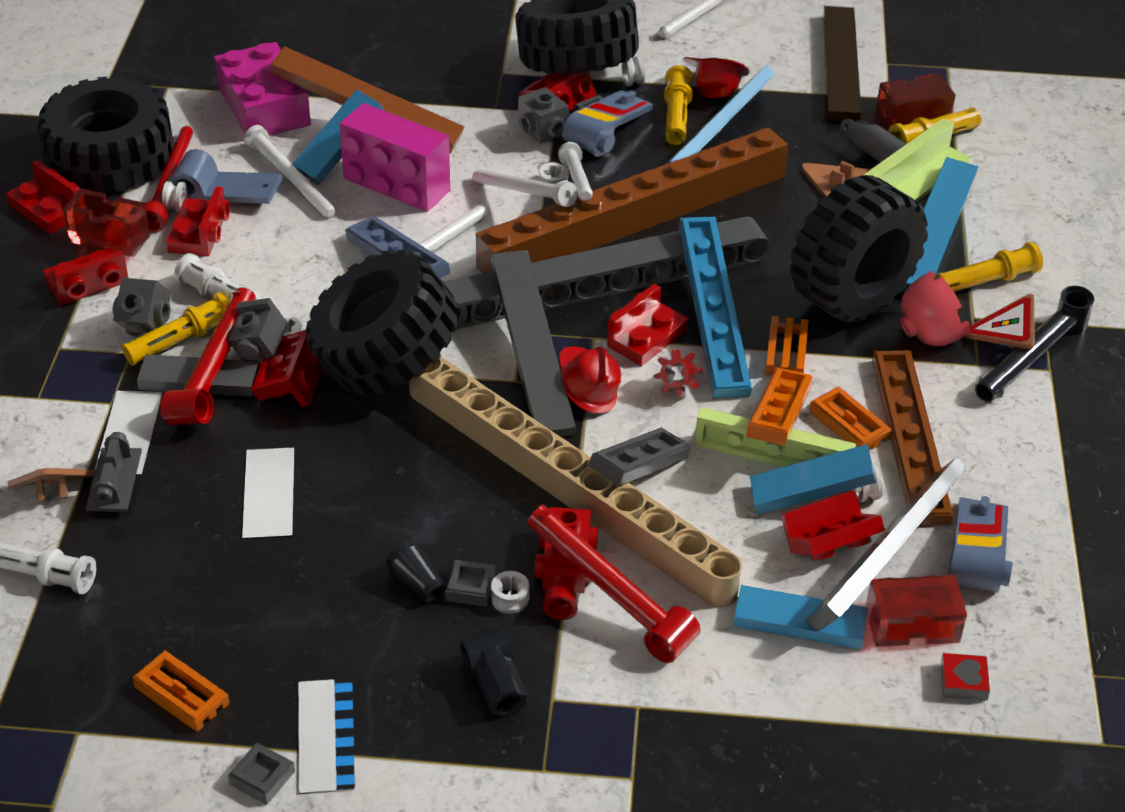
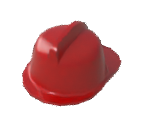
[683,57,750,99]
[559,346,622,414]

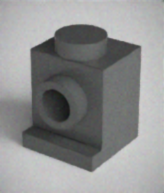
[228,298,288,361]

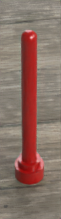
[137,126,193,233]

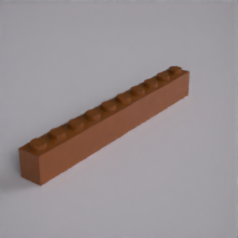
[476,127,788,273]

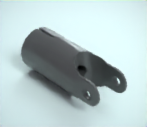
[840,119,907,163]

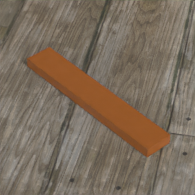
[269,46,465,153]
[872,351,954,526]

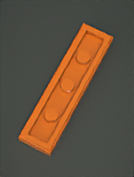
[746,368,813,446]

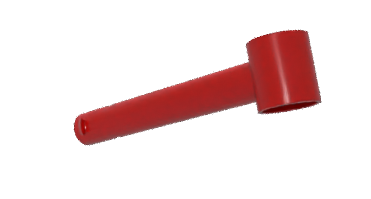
[160,287,256,426]
[526,504,701,664]

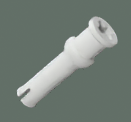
[174,253,275,304]
[0,542,96,594]

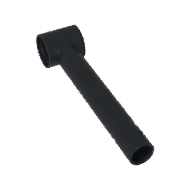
[975,285,1095,402]

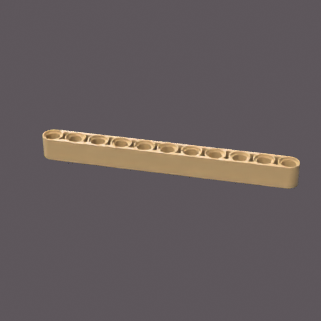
[409,357,742,607]

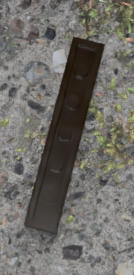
[823,6,861,122]

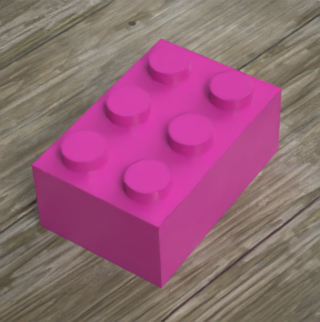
[214,42,311,136]
[339,103,451,212]

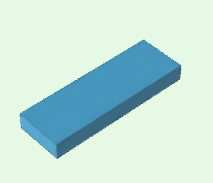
[292,89,384,185]
[750,444,877,514]
[733,585,868,650]

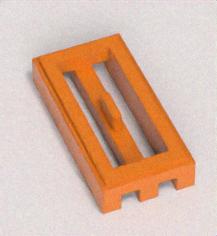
[765,316,809,375]
[809,386,892,449]
[132,650,230,732]

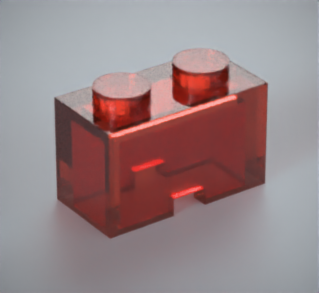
[876,73,956,128]
[63,188,150,257]
[865,575,967,647]

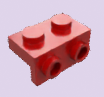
[781,490,885,561]

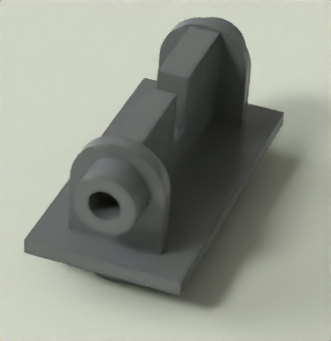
[86,432,142,512]

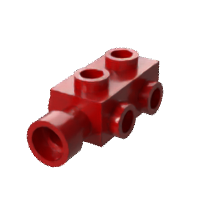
[535,507,598,620]

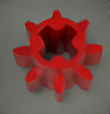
[653,349,703,397]

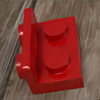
[518,71,596,113]
[6,160,84,234]
[166,186,230,257]
[43,247,129,305]
[607,284,689,367]
[251,330,324,407]

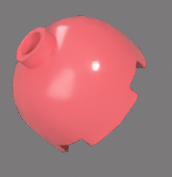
[899,271,970,347]

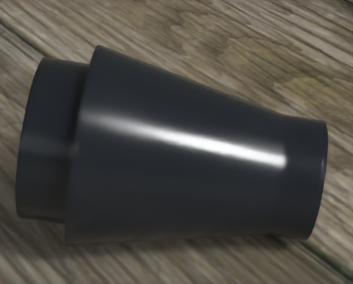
[386,541,447,603]

